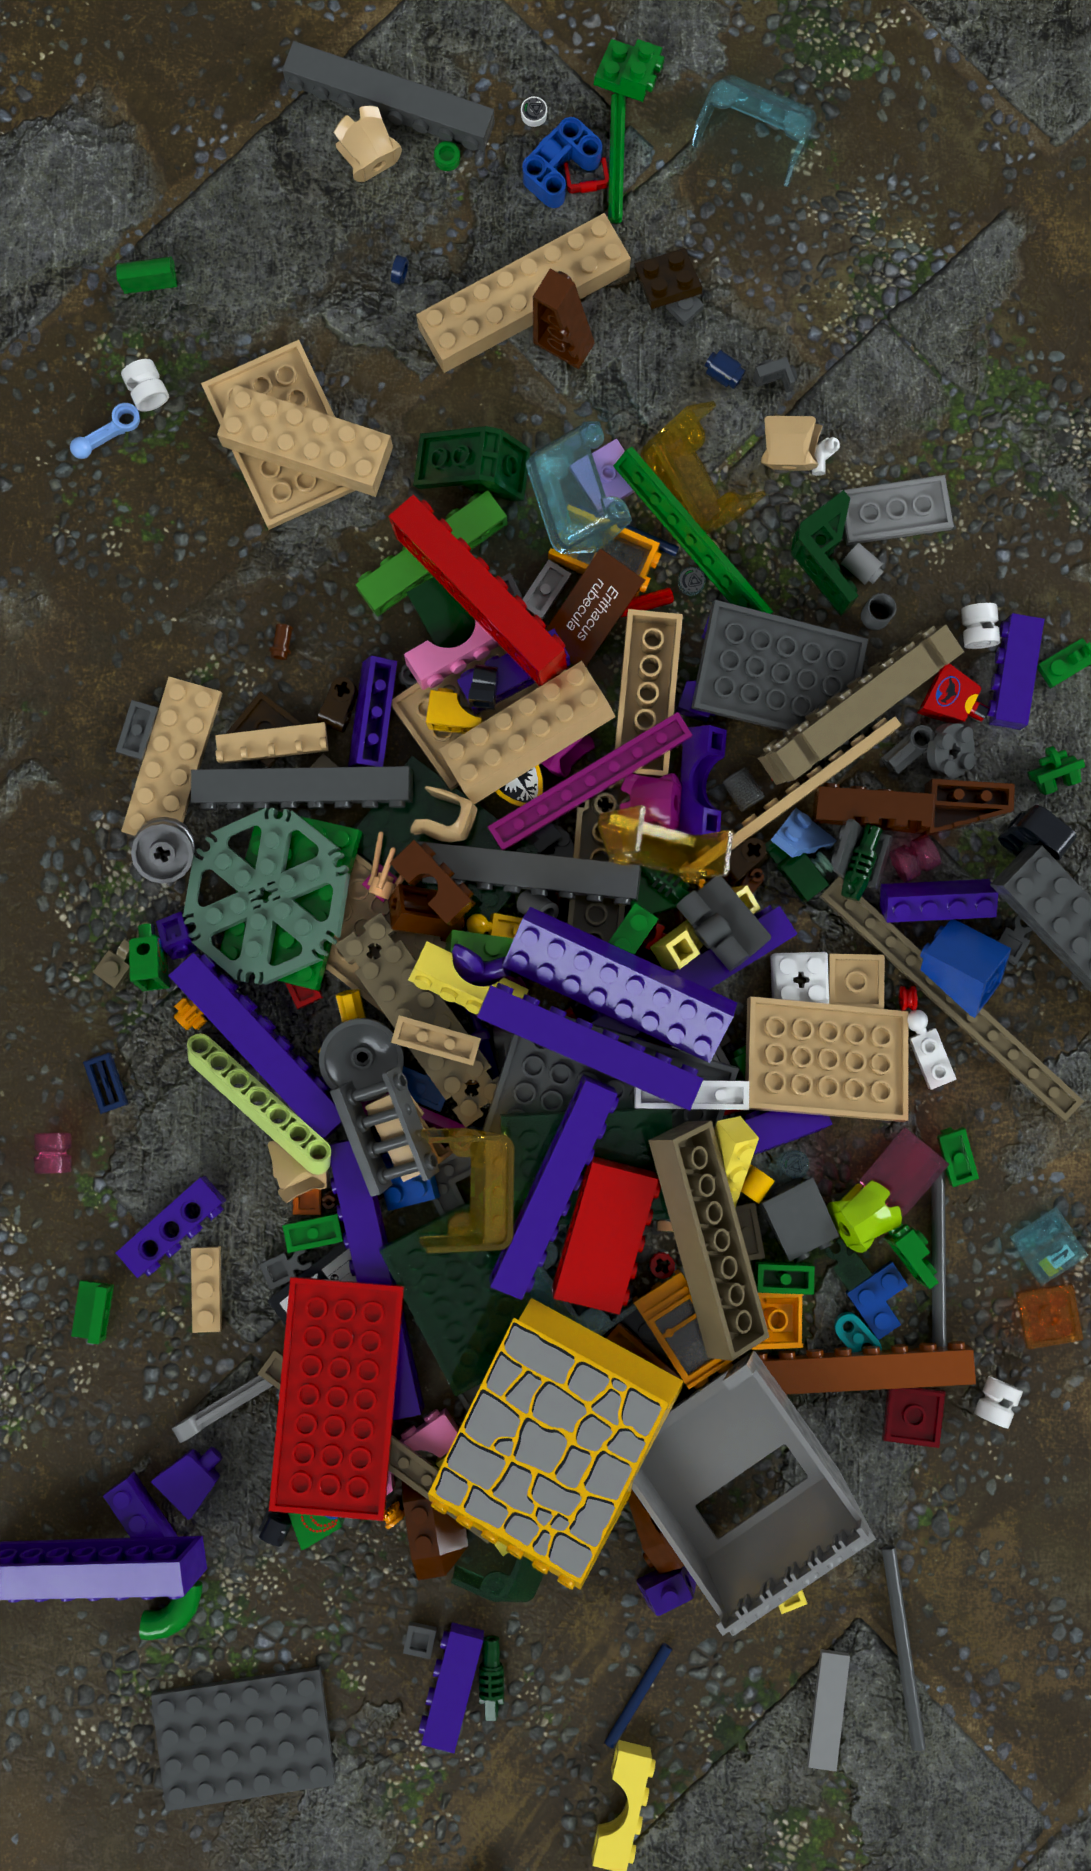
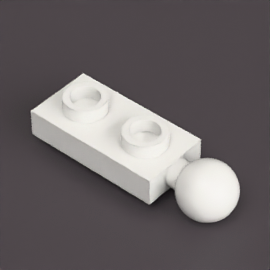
[908,1010,956,1090]

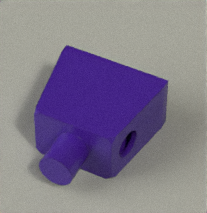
[151,1446,223,1520]
[636,1566,696,1616]

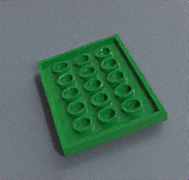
[220,810,362,991]

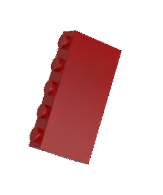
[551,1156,661,1315]

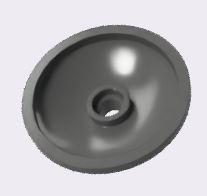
[319,1018,404,1102]

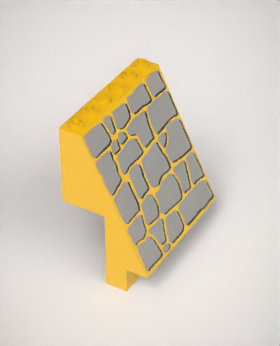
[428,1298,683,1590]

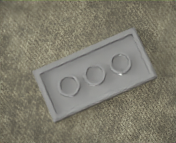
[838,475,954,545]

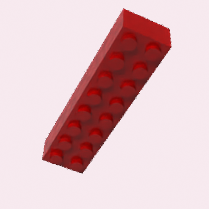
[388,494,567,687]

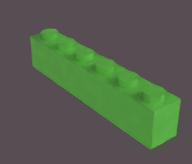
[356,490,507,617]

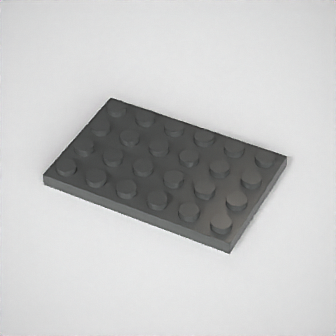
[691,600,868,746]
[151,1666,336,1811]

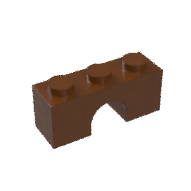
[390,840,476,927]

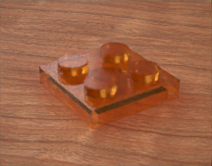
[1015,1283,1083,1349]

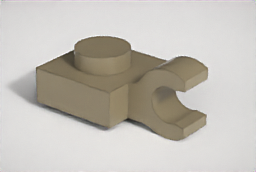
[93,939,130,988]

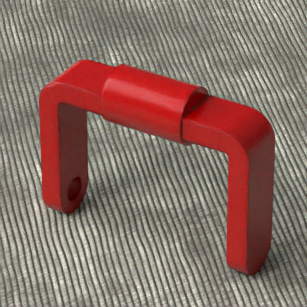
[563,157,609,194]

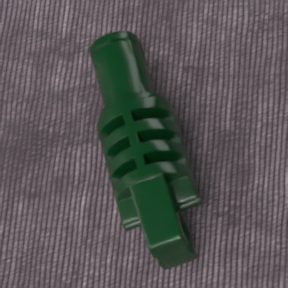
[841,824,883,901]
[629,850,690,904]
[479,1635,504,1721]

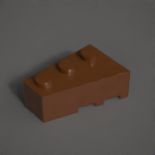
[922,779,1015,838]

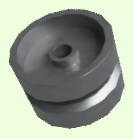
[131,816,195,884]

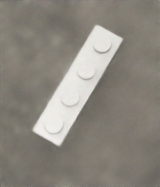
[634,1080,749,1110]

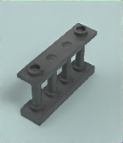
[330,1066,440,1197]

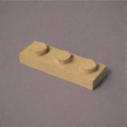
[391,1015,481,1066]
[191,1246,222,1333]

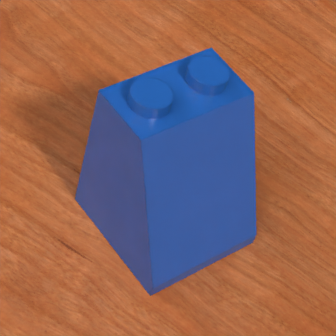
[920,919,1011,1018]

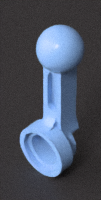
[70,403,140,459]

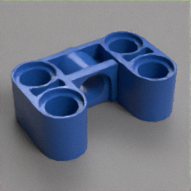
[522,117,602,208]

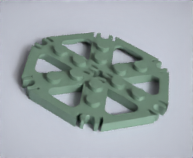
[183,808,351,985]

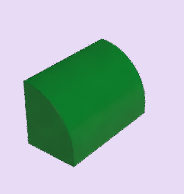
[116,256,177,294]

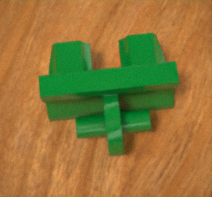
[1027,746,1085,795]

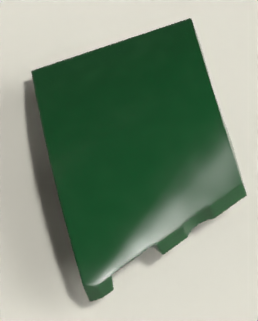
[407,577,475,648]

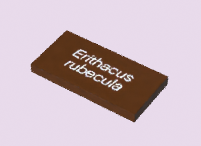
[546,548,646,668]

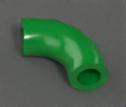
[139,1581,203,1640]

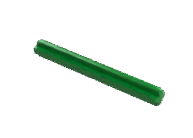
[608,93,626,224]

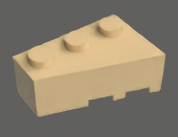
[365,1093,454,1182]

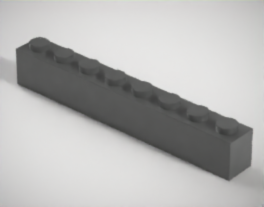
[282,41,495,152]
[191,766,413,810]
[418,842,642,905]

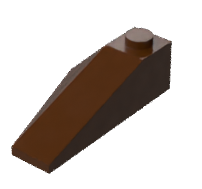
[628,1489,684,1574]

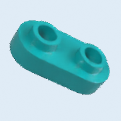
[834,1312,882,1353]

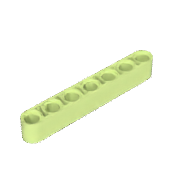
[187,1033,331,1175]

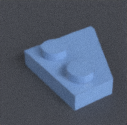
[771,808,837,857]

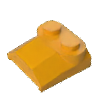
[751,1293,804,1350]

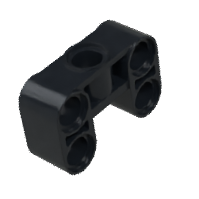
[998,805,1077,860]

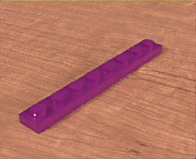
[488,712,693,851]

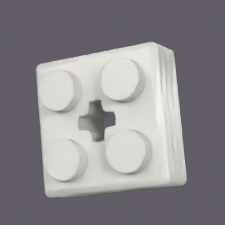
[770,952,829,1004]

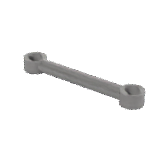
[171,1375,273,1443]

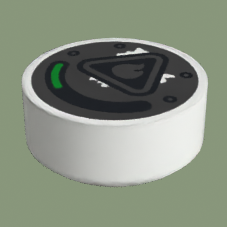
[521,97,547,127]

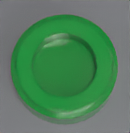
[434,141,461,171]

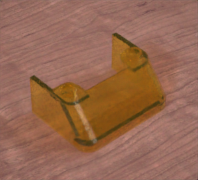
[641,401,766,534]
[597,805,734,883]
[419,1128,514,1253]

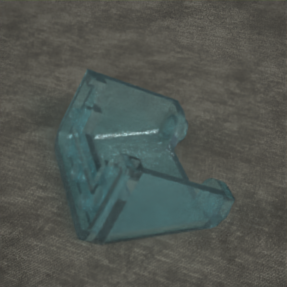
[526,421,632,554]

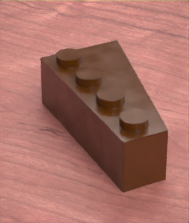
[533,268,595,370]
[812,783,935,834]

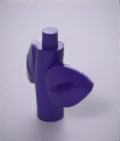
[452,944,511,987]

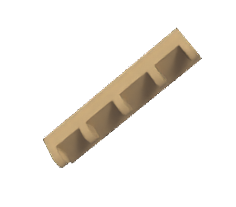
[215,722,329,764]

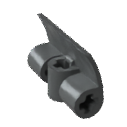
[676,874,771,971]

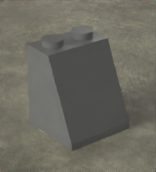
[758,1174,839,1263]

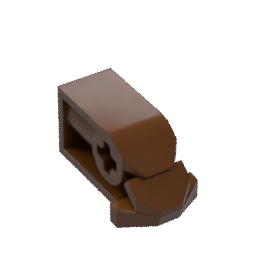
[388,884,465,942]

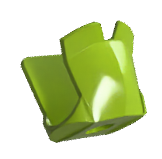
[827,1180,902,1253]

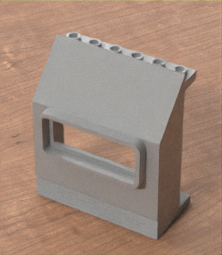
[632,1350,876,1636]

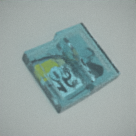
[1009,1207,1089,1287]

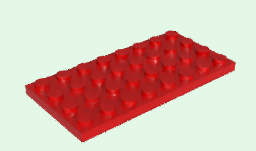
[269,1277,404,1521]

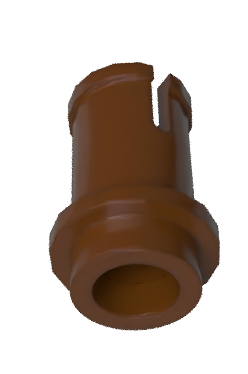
[269,624,293,660]

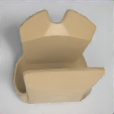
[333,105,402,182]
[761,416,822,471]
[410,786,477,842]
[268,1137,329,1203]

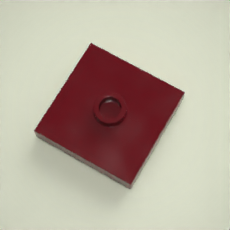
[882,1387,945,1448]

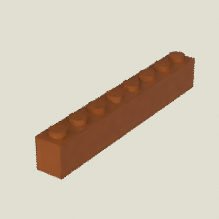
[756,1341,976,1395]

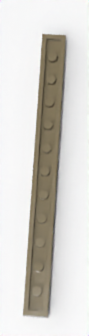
[819,876,1084,1121]

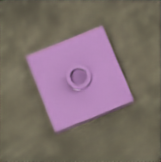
[571,439,635,513]

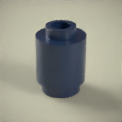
[704,350,746,389]

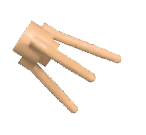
[367,831,405,900]

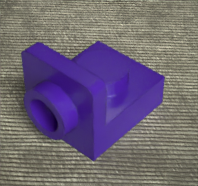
[156,911,197,960]

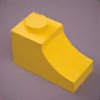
[426,688,483,734]

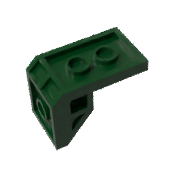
[413,426,531,502]
[791,490,859,616]

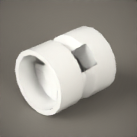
[121,359,169,412]
[961,603,1000,649]
[974,1376,1023,1429]

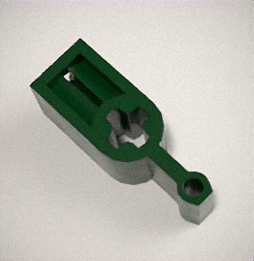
[765,840,829,903]

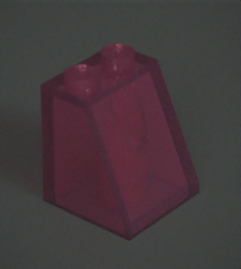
[859,1127,949,1218]

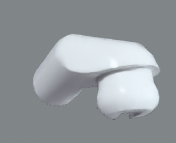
[812,437,840,476]

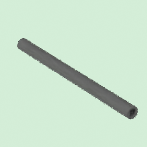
[931,1168,946,1347]
[882,1546,926,1751]

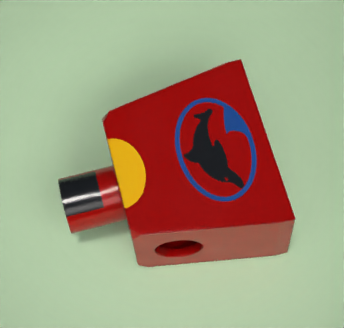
[917,663,989,724]

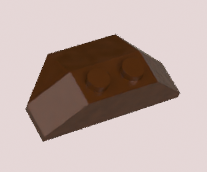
[402,1481,469,1580]

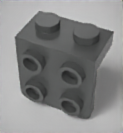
[831,819,893,890]

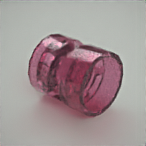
[889,834,941,883]
[34,1132,72,1174]

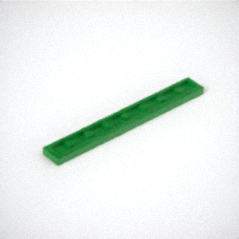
[613,446,773,614]

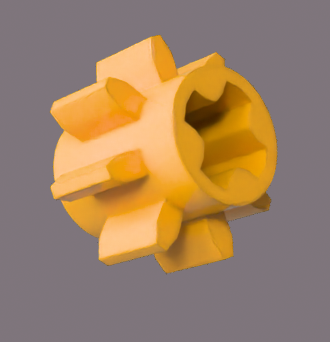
[173,997,208,1030]

